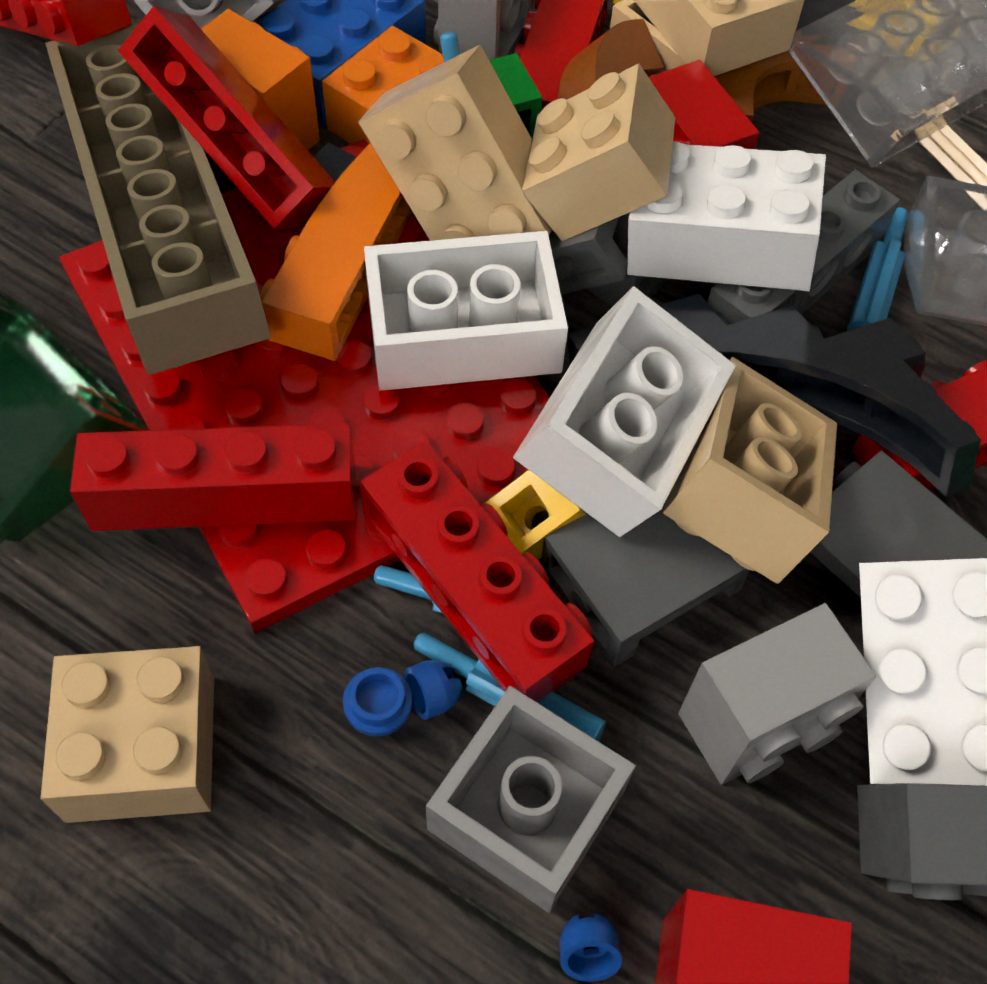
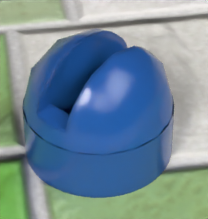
[404,659,462,720]
[559,912,622,982]

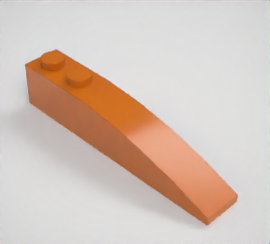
[260,143,413,361]

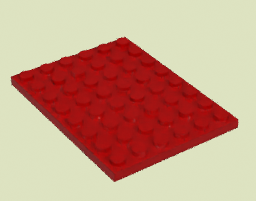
[59,139,550,634]

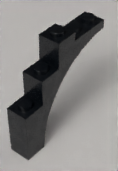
[567,293,981,497]

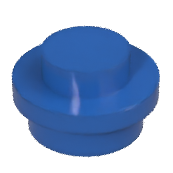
[343,667,412,737]

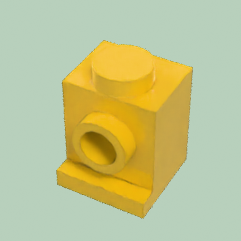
[482,470,586,560]

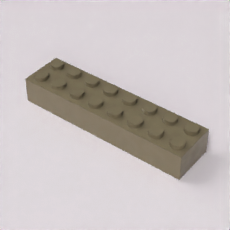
[45,18,271,375]

